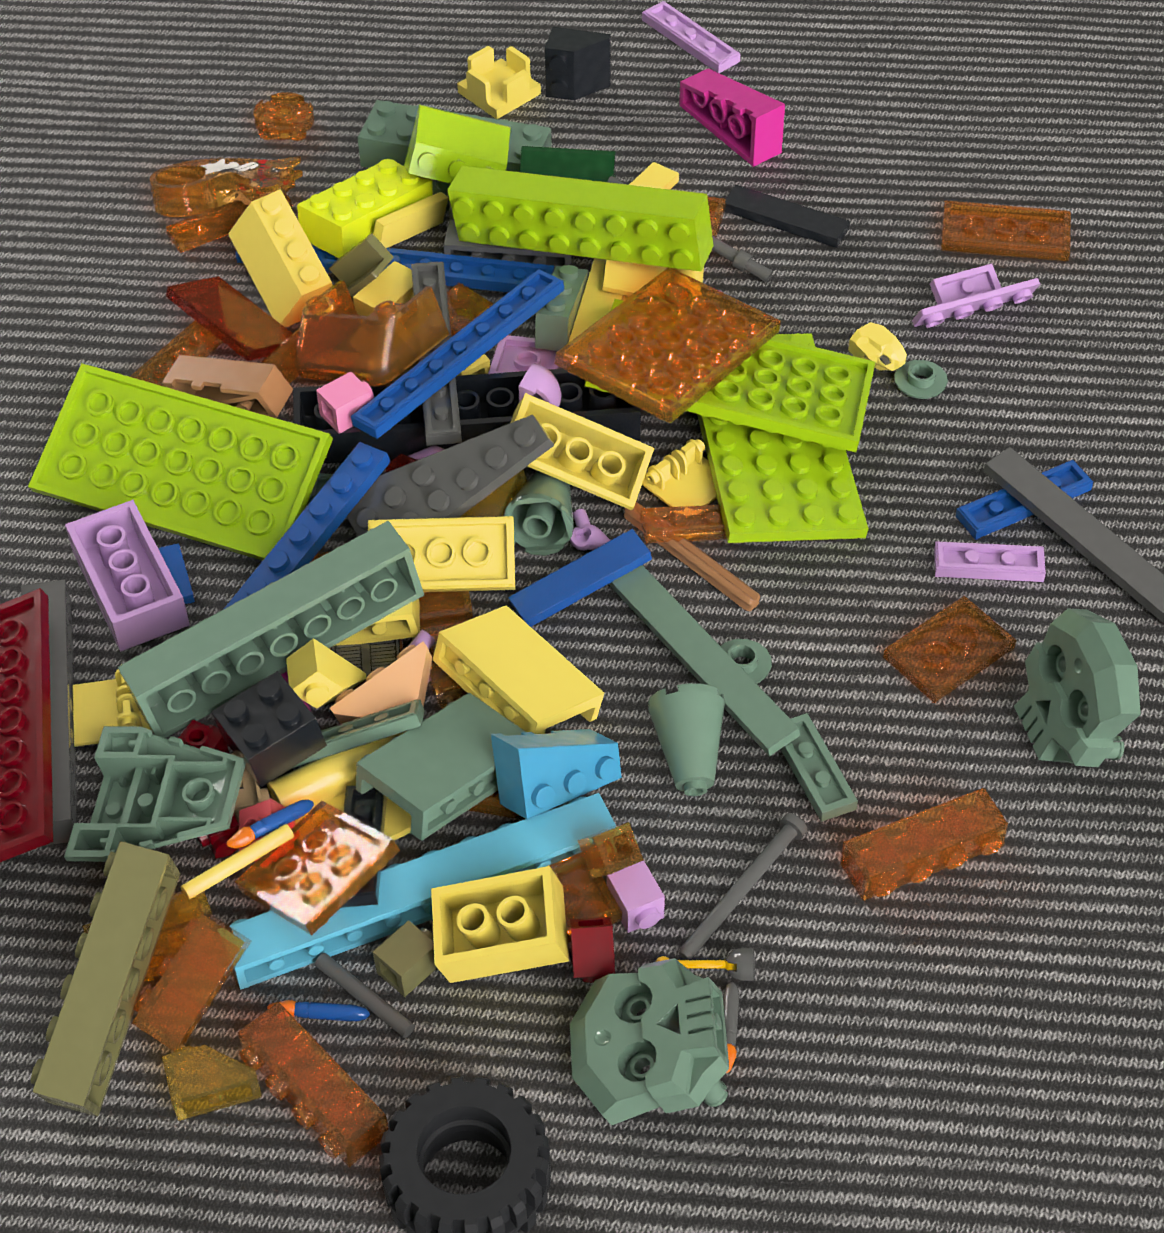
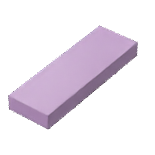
[934,542,1046,582]

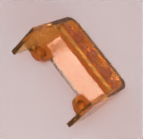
[294,280,450,386]

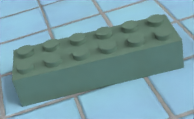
[358,100,552,172]

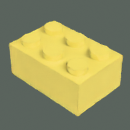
[431,866,569,983]

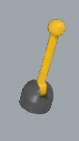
[656,948,755,981]

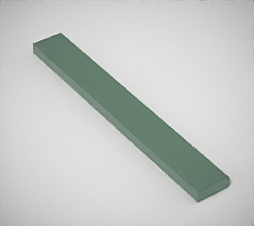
[608,565,800,756]

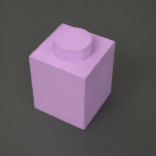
[607,859,665,933]

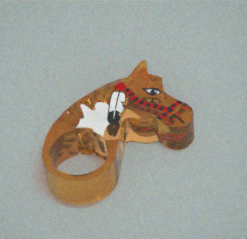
[149,157,303,217]

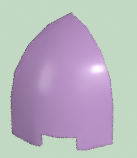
[519,363,562,407]

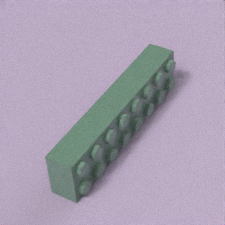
[118,520,424,738]

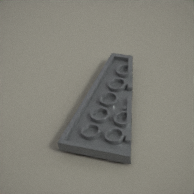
[347,414,554,536]

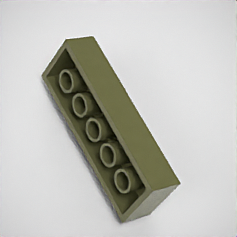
[31,841,181,1117]

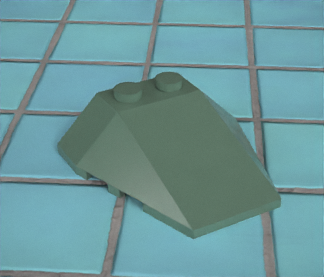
[64,726,246,862]

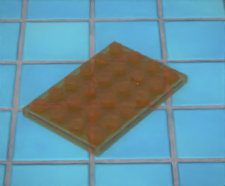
[554,267,781,424]

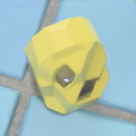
[848,322,907,371]

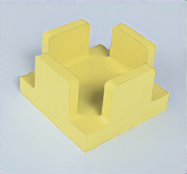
[457,46,541,119]

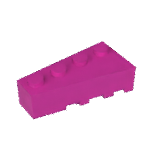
[679,68,785,167]

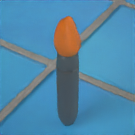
[723,982,739,1074]

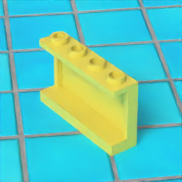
[433,605,604,734]

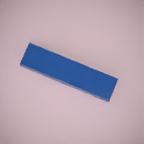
[955,460,1093,540]
[508,528,652,627]

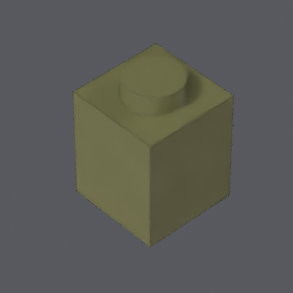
[373,920,437,997]

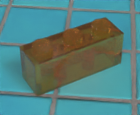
[132,914,252,1051]

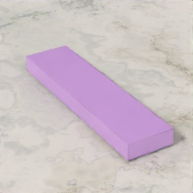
[642,1,740,73]

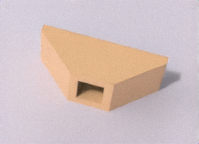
[330,642,432,724]

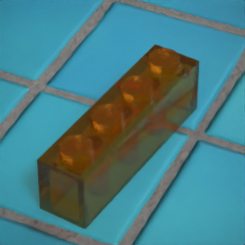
[840,788,1008,901]
[238,1002,389,1167]

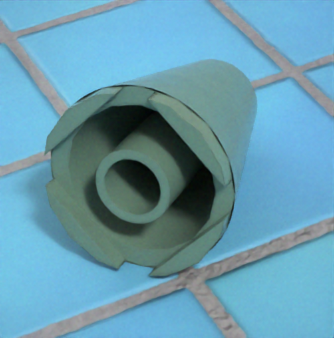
[503,470,574,556]
[648,684,725,796]

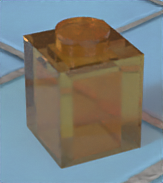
[578,822,644,878]

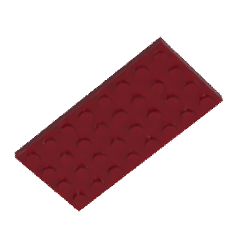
[0,588,53,862]

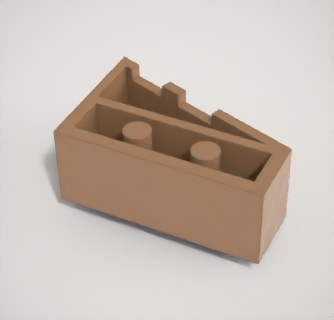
[162,355,293,418]

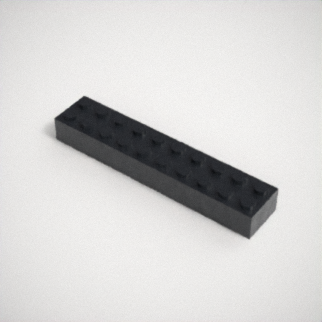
[293,367,641,464]

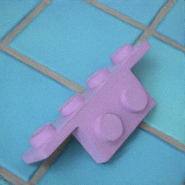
[912,264,1040,328]

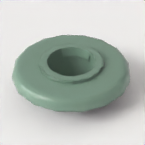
[894,360,948,399]
[721,639,772,684]

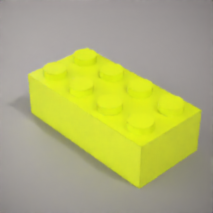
[297,159,433,258]

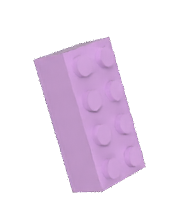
[65,500,190,652]

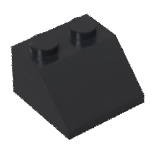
[544,27,611,101]

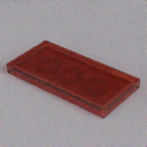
[166,276,300,361]

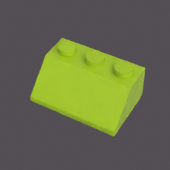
[404,104,511,184]

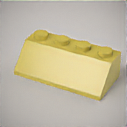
[228,189,338,330]
[510,393,654,510]

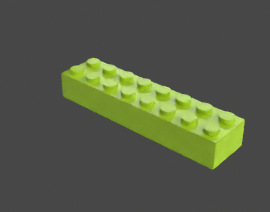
[447,166,714,272]

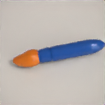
[227,799,314,849]
[267,1000,370,1022]

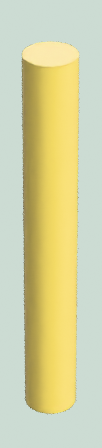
[180,824,294,900]

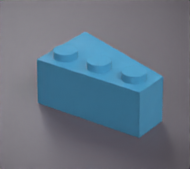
[491,729,622,820]

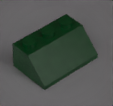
[520,146,616,182]

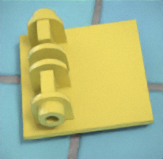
[642,439,717,520]
[73,664,151,747]

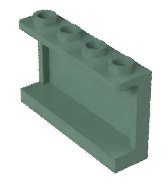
[356,693,526,841]

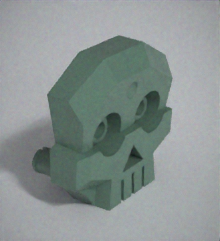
[1014,608,1141,767]
[570,958,729,1126]

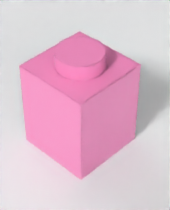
[316,372,374,434]

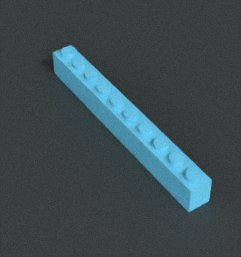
[220,793,618,990]

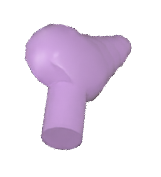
[570,509,611,551]

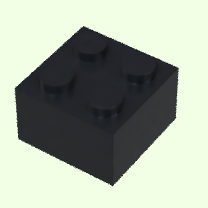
[211,671,327,788]

